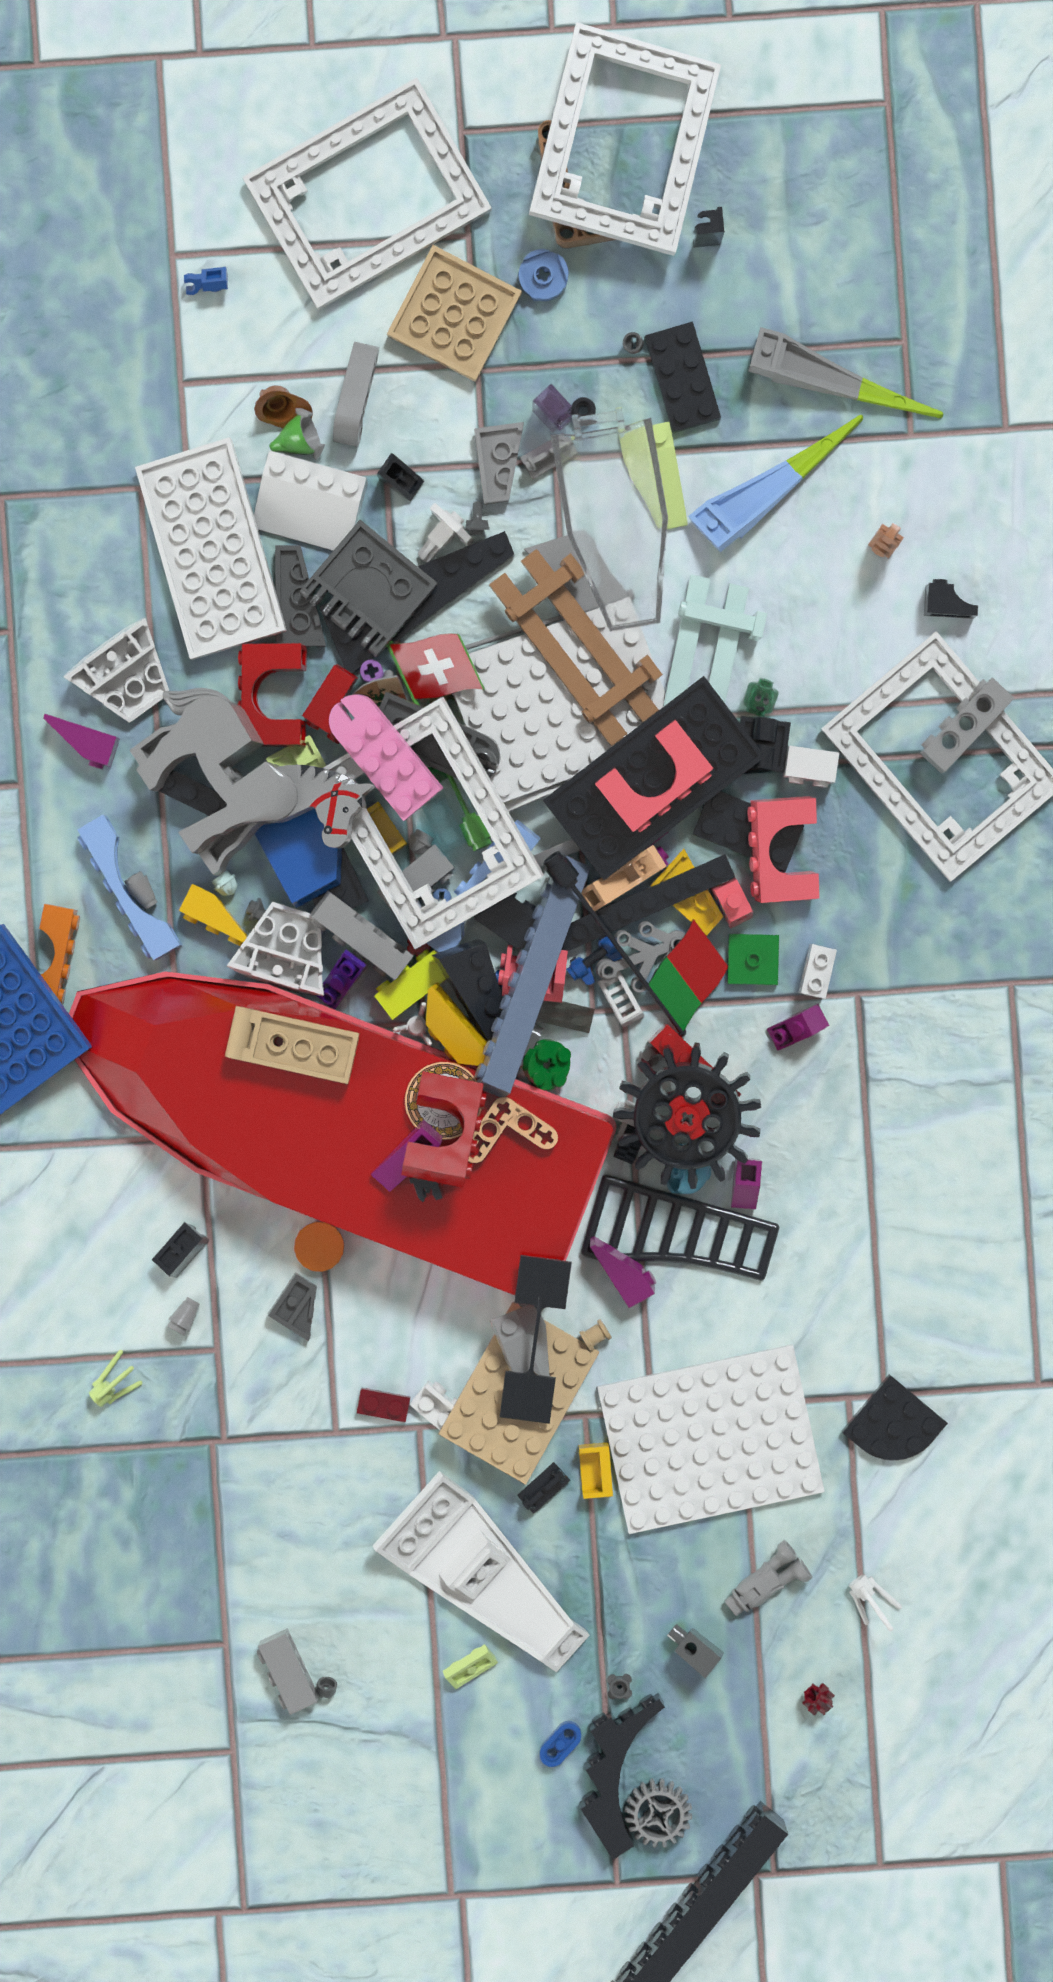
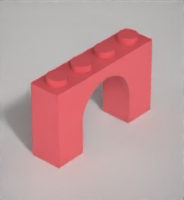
[595,720,714,832]
[747,796,819,903]

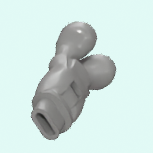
[724,1540,813,1616]

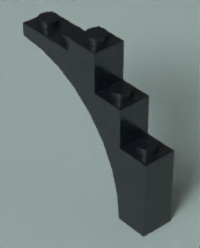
[580,1693,665,1860]

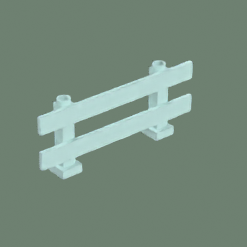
[663,574,767,707]

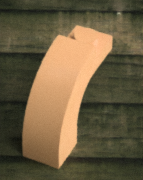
[581,845,666,911]

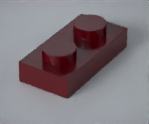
[357,1387,411,1422]

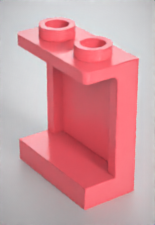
[498,945,568,1003]

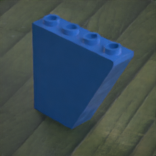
[255,808,342,908]

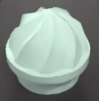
[211,870,238,896]

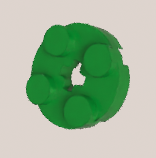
[523,1039,571,1090]

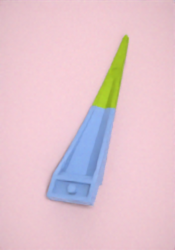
[688,415,863,552]

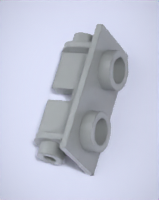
[520,433,576,479]

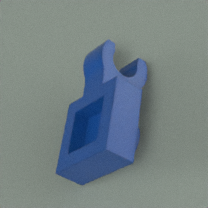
[184,267,228,295]

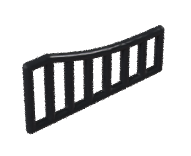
[581,1174,780,1281]

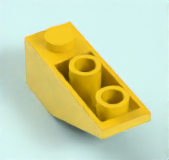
[179,884,248,946]

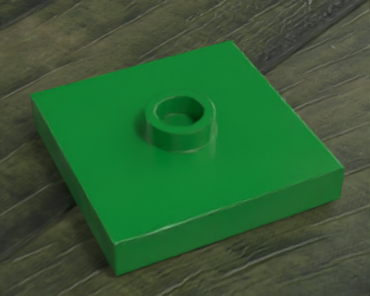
[727,934,779,985]

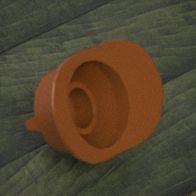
[254,385,313,429]

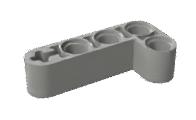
[333,342,379,447]

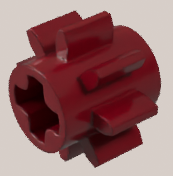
[802,1683,835,1716]

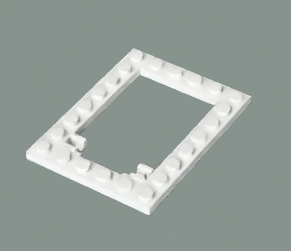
[528,22,721,256]
[243,77,492,310]
[821,631,1053,882]
[323,697,544,949]

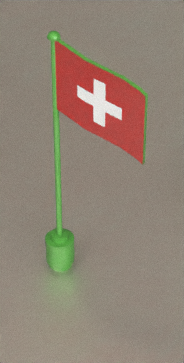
[387,633,492,852]

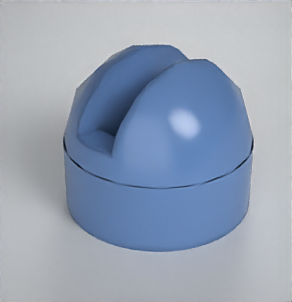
[432,888,452,901]

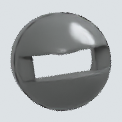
[622,332,644,354]
[316,1677,337,1699]

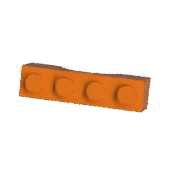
[39,904,80,1004]

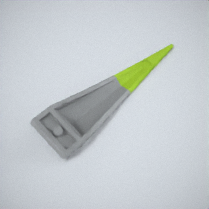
[748,327,944,418]

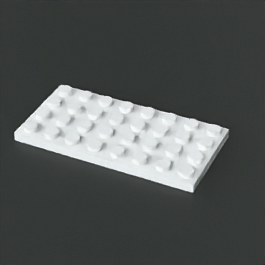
[135,437,287,660]

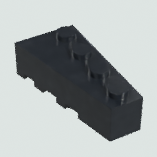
[432,939,502,1042]

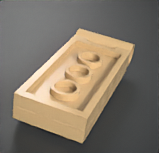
[225,1006,360,1084]

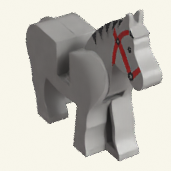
[130,688,375,876]

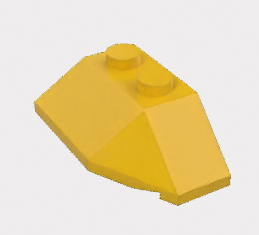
[426,982,487,1066]

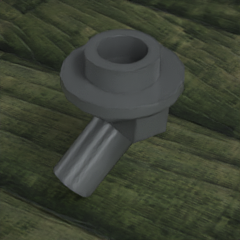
[465,501,490,535]
[245,898,266,921]

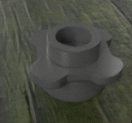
[607,1674,632,1699]

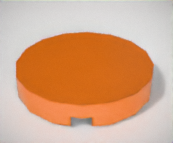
[294,1221,344,1272]

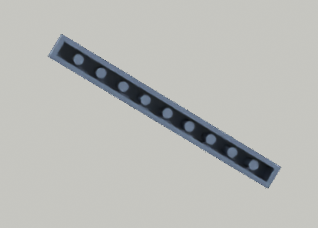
[475,856,591,1098]

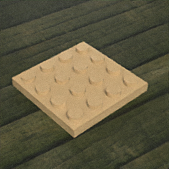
[387,245,522,382]

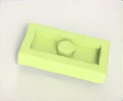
[443,1644,498,1689]

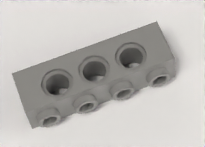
[920,677,1014,774]

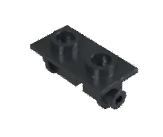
[517,1462,571,1514]

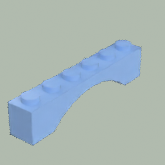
[77,814,182,960]
[427,820,541,952]

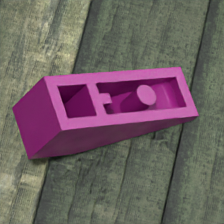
[43,714,120,770]
[590,1236,656,1308]

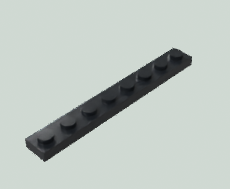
[561,854,735,951]

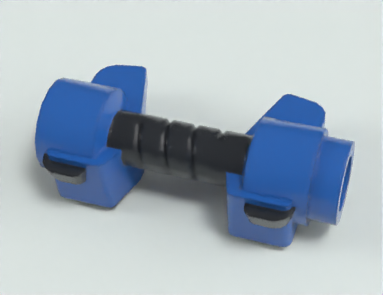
[566,935,623,985]

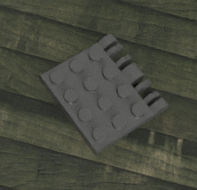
[299,520,438,658]

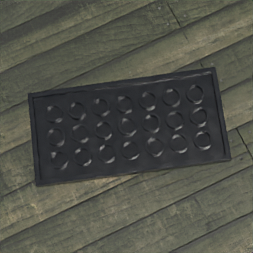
[543,676,765,880]

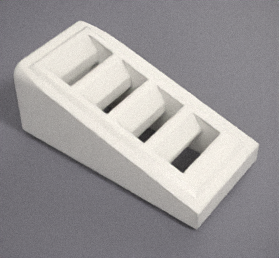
[598,971,645,1028]

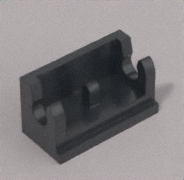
[693,207,725,248]
[409,1177,444,1202]
[152,1222,209,1278]

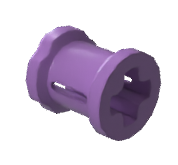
[360,660,384,682]

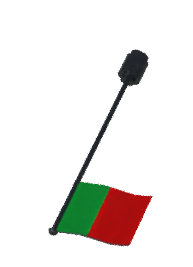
[543,851,728,1037]

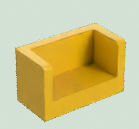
[367,802,408,855]
[578,1442,613,1499]

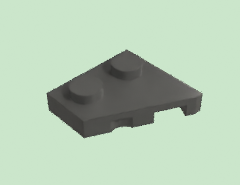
[267,1272,317,1341]

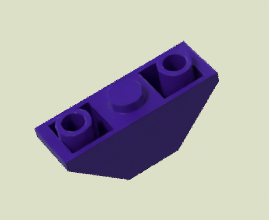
[315,950,368,1009]

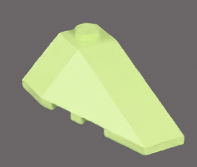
[619,422,688,530]

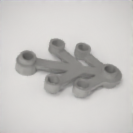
[596,921,685,993]

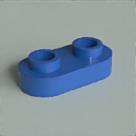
[539,1721,581,1767]

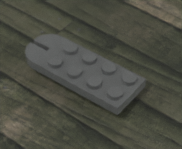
[379,692,501,779]

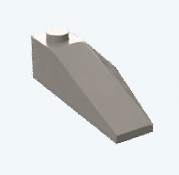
[490,1305,550,1376]

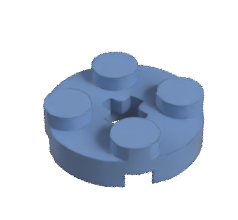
[518,249,569,301]

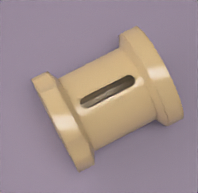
[579,1319,612,1351]

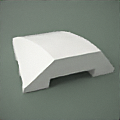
[63,617,169,723]
[227,902,324,996]

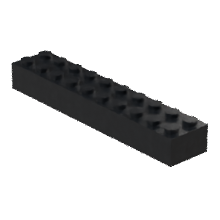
[611,1801,788,1982]

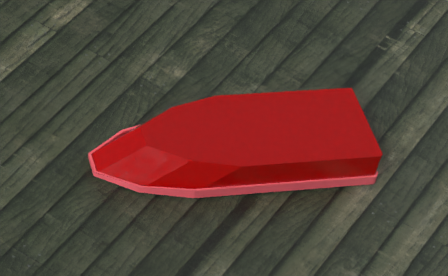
[69,972,616,1295]

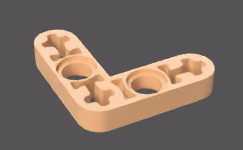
[468,1097,558,1163]

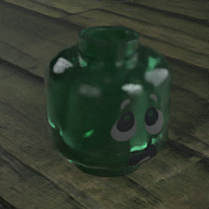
[742,678,779,717]

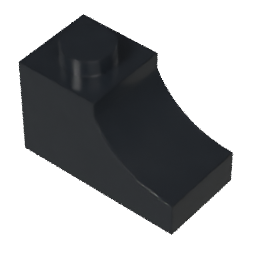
[924,579,978,619]

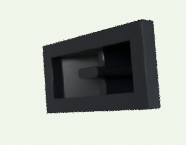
[377,453,424,501]

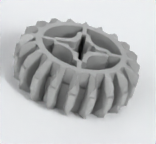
[625,1778,692,1848]

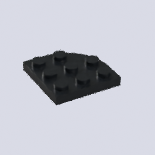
[841,1374,948,1460]

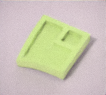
[266,735,326,768]

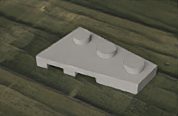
[474,422,524,505]

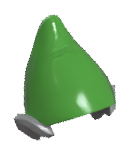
[269,408,325,460]

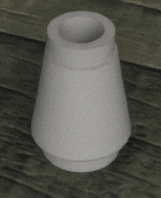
[124,871,157,910]
[167,1297,200,1336]

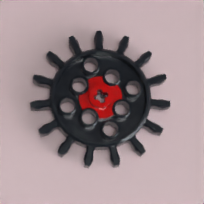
[613,1042,761,1189]

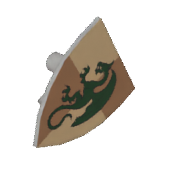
[352,670,408,708]

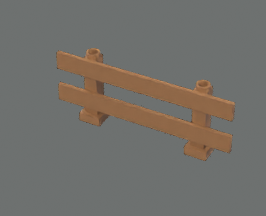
[489,549,663,746]

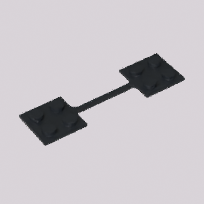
[499,1255,572,1424]

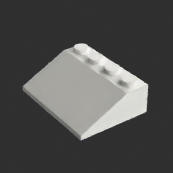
[254,450,368,551]

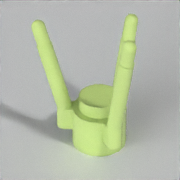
[89,1350,142,1407]

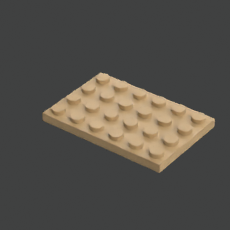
[438,1302,599,1485]

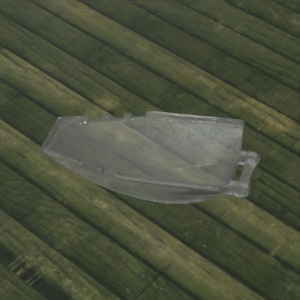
[550,407,668,632]

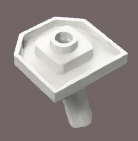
[418,503,474,563]

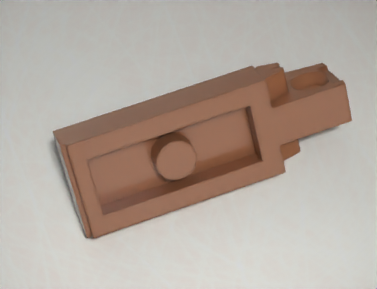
[868,523,904,558]

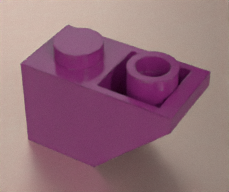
[767,1004,830,1051]
[731,1158,762,1209]

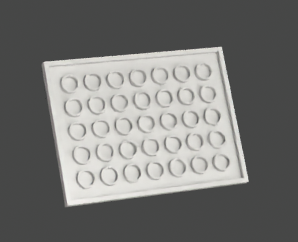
[452,597,665,803]
[597,1344,825,1534]

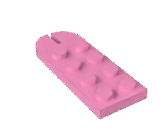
[329,694,443,821]

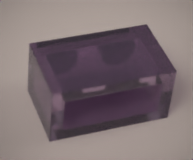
[532,384,572,433]

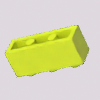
[375,949,446,1020]

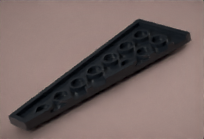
[320,531,515,674]

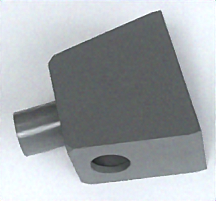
[667,1624,724,1678]

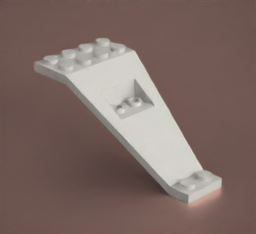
[373,1471,590,1673]

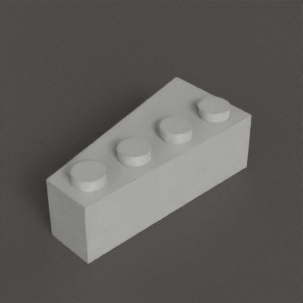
[310,891,413,980]

